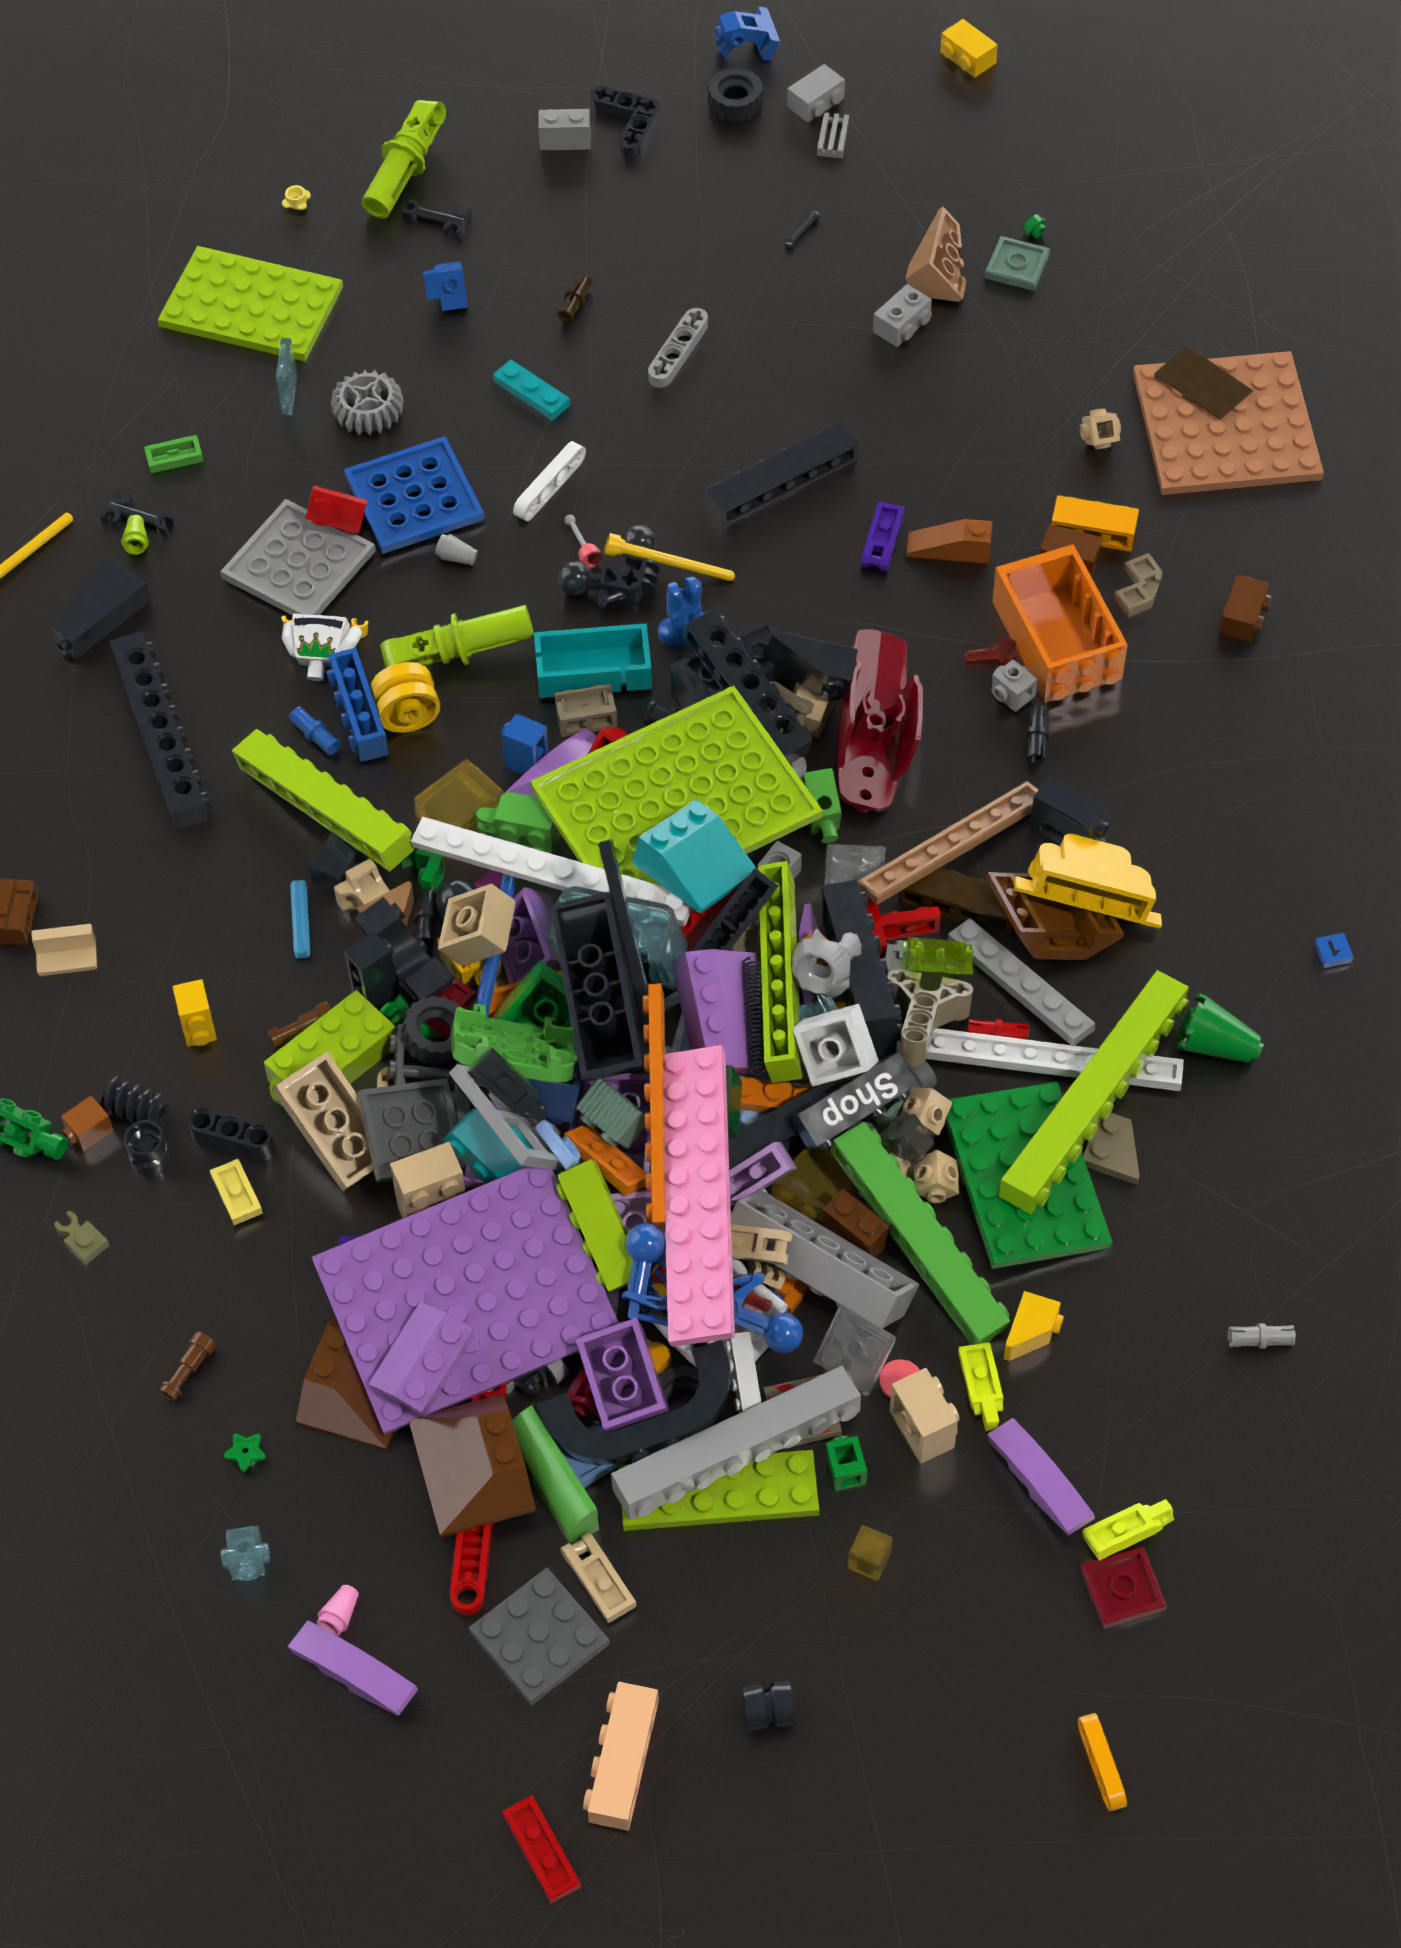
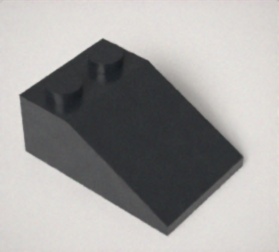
[762,630,858,701]

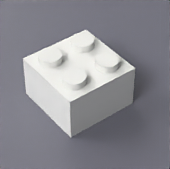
[792,1004,879,1087]

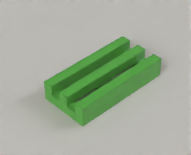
[144,435,204,473]

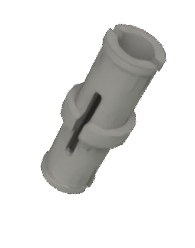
[1228,1323,1295,1349]

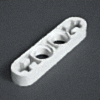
[513,441,586,521]

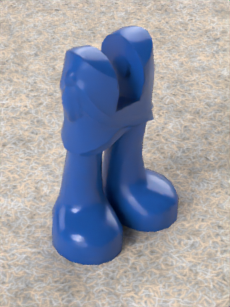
[658,576,704,647]

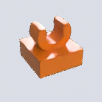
[768,1274,808,1314]

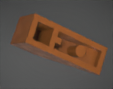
[906,519,992,564]

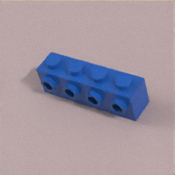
[326,648,388,762]

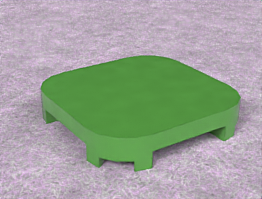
[451,1004,578,1083]

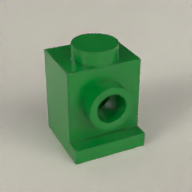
[825,1436,867,1491]

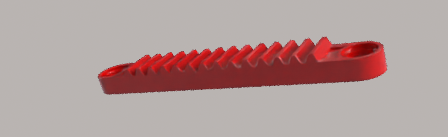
[450,1383,507,1616]

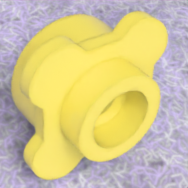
[282,185,311,210]

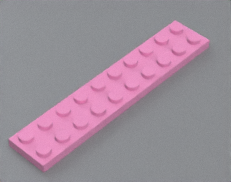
[663,1045,735,1347]

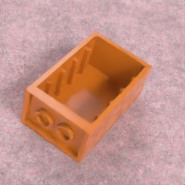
[992,544,1128,703]

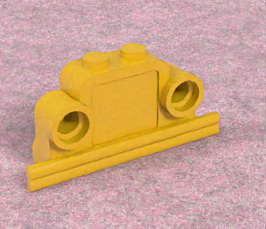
[1014,834,1162,929]

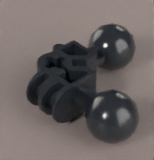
[557,525,660,607]

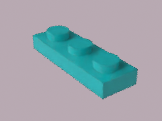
[493,359,570,421]

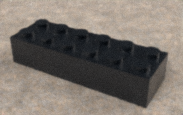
[822,880,902,1057]

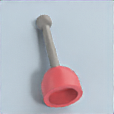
[565,515,602,568]

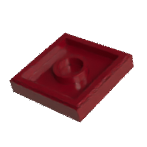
[1080,1547,1167,1629]

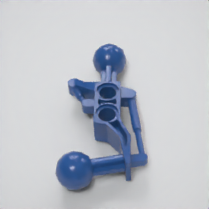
[622,1224,804,1354]

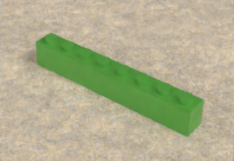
[830,1122,1010,1345]

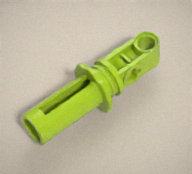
[361,100,446,218]
[380,605,534,668]

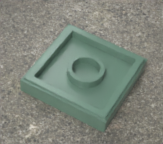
[984,236,1050,291]

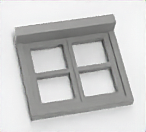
[449,1064,584,1173]

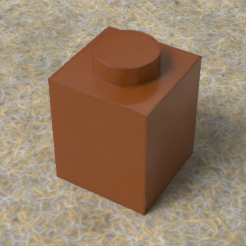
[61,1096,114,1152]

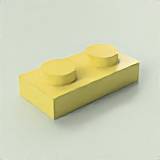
[210,1159,263,1225]

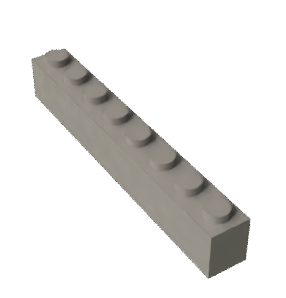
[611,1366,861,1520]

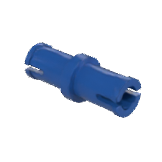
[289,706,341,755]

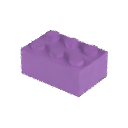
[576,1318,670,1433]

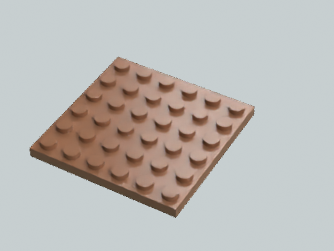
[1133,351,1324,495]

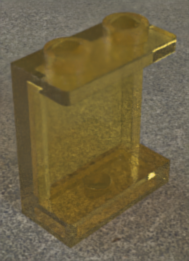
[415,758,505,829]
[772,1138,854,1224]

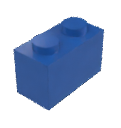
[501,714,549,775]

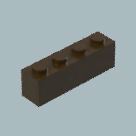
[898,868,1014,936]

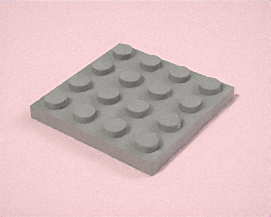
[220,499,375,615]

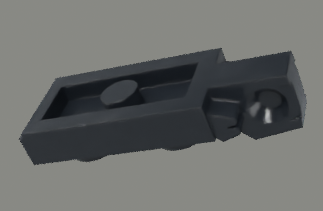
[470,1047,548,1123]

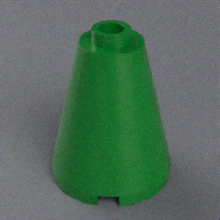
[1175,993,1264,1063]

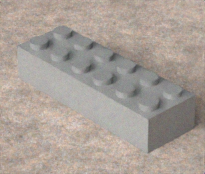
[731,1190,920,1329]

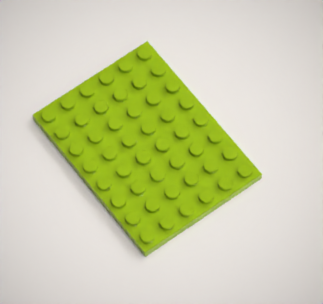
[530,686,823,886]

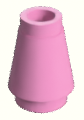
[317,1585,359,1636]

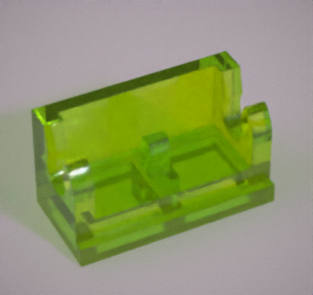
[906,938,973,975]

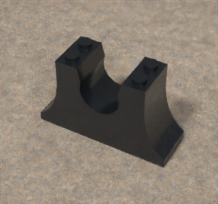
[549,891,649,1082]

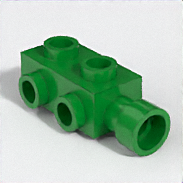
[0,1098,68,1160]

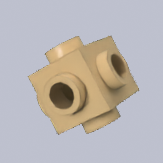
[1080,408,1121,449]
[898,1087,952,1137]
[914,1150,959,1204]

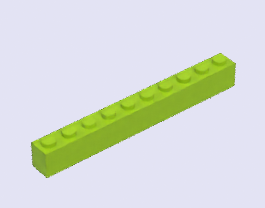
[999,970,1189,1214]

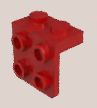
[305,485,367,534]

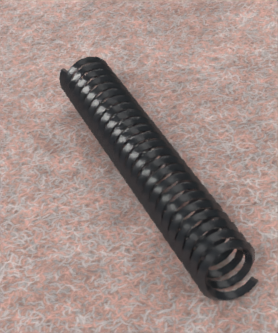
[742,957,767,1076]

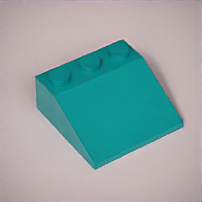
[632,799,757,913]

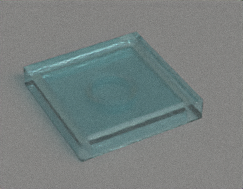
[276,338,297,415]

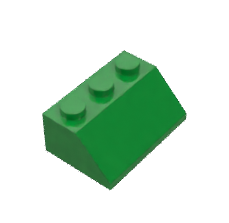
[491,960,572,1028]

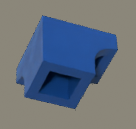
[423,261,468,311]

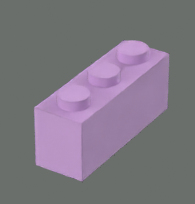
[729,1142,797,1210]

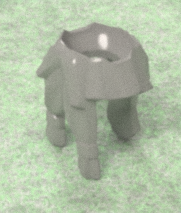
[792,929,862,997]

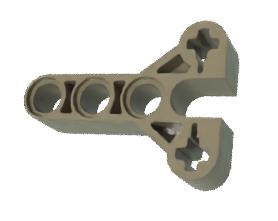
[887,969,973,1067]

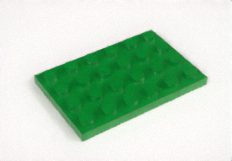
[945,1082,1113,1269]

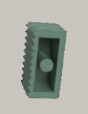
[575,1079,645,1148]

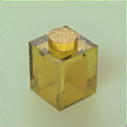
[848,1525,893,1581]

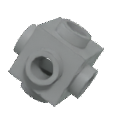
[991,660,1037,712]

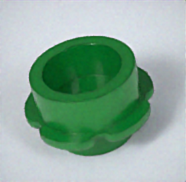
[1022,214,1046,238]

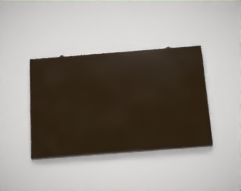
[1154,346,1253,420]

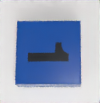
[1314,933,1353,968]

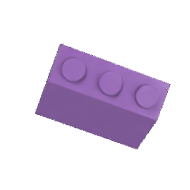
[500,887,561,984]
[369,1302,475,1418]

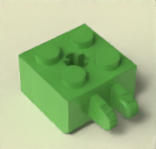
[476,792,562,855]

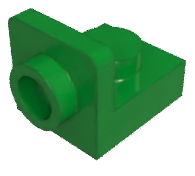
[414,849,446,896]

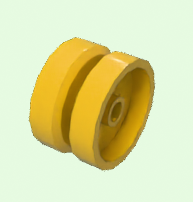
[371,662,440,733]

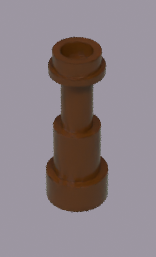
[267,1001,331,1048]
[159,1331,217,1401]

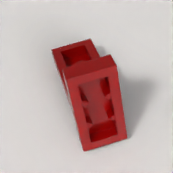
[866,897,941,958]

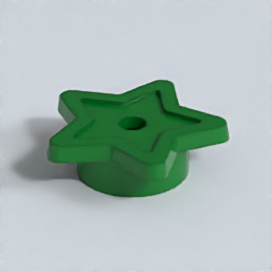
[224,1433,266,1472]

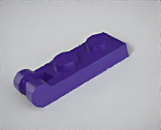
[860,502,905,572]

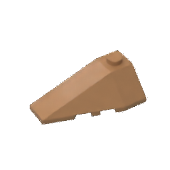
[905,207,966,302]

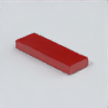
[502,1795,581,1904]

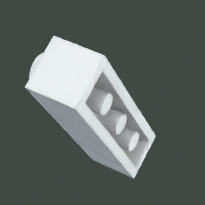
[725,1332,761,1413]

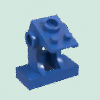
[715,7,780,61]

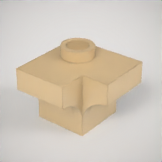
[334,858,390,911]

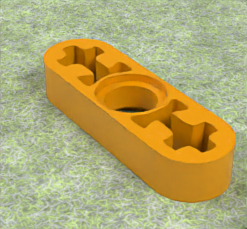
[1078,1713,1127,1812]

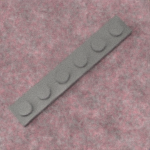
[948,918,1095,1046]

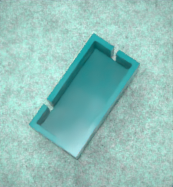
[534,623,652,698]

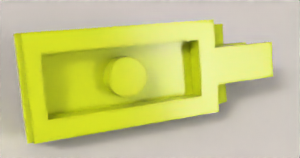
[958,1342,1003,1431]
[1082,1499,1174,1561]

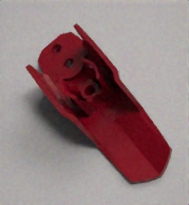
[836,629,923,812]

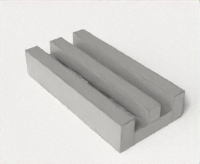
[817,112,849,158]

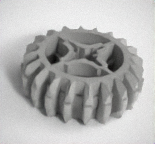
[331,369,404,435]

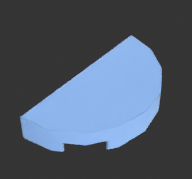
[535,1120,581,1170]

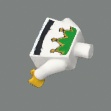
[282,614,368,681]

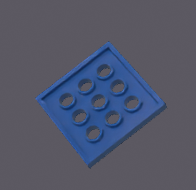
[344,436,485,554]

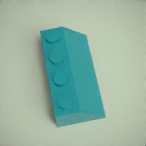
[442,1107,561,1183]

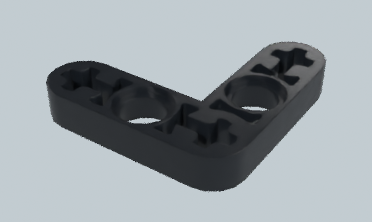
[591,86,660,157]

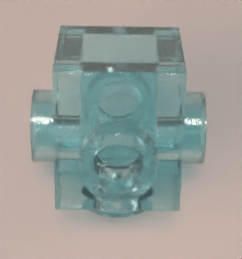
[221,1526,270,1581]

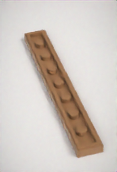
[858,781,1038,905]

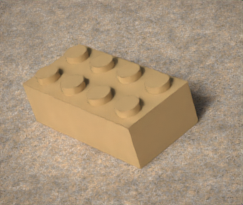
[272,1051,374,1192]

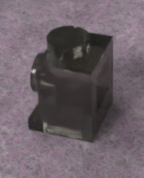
[879,1114,934,1165]

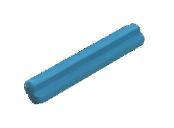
[290,880,310,959]

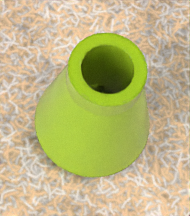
[121,515,149,555]

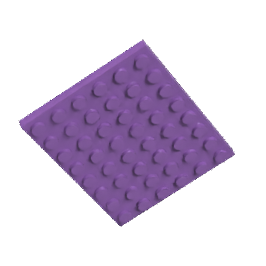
[312,1166,619,1435]

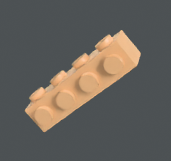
[583,1682,659,1831]

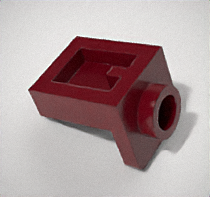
[566,1369,601,1422]

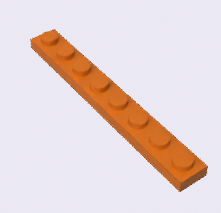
[643,984,666,1232]

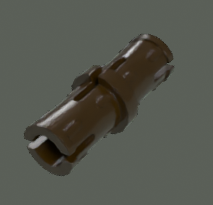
[557,273,592,322]

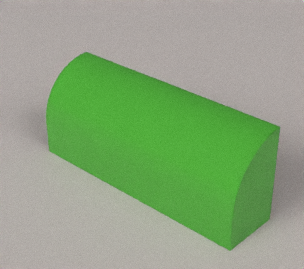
[512,1405,599,1545]

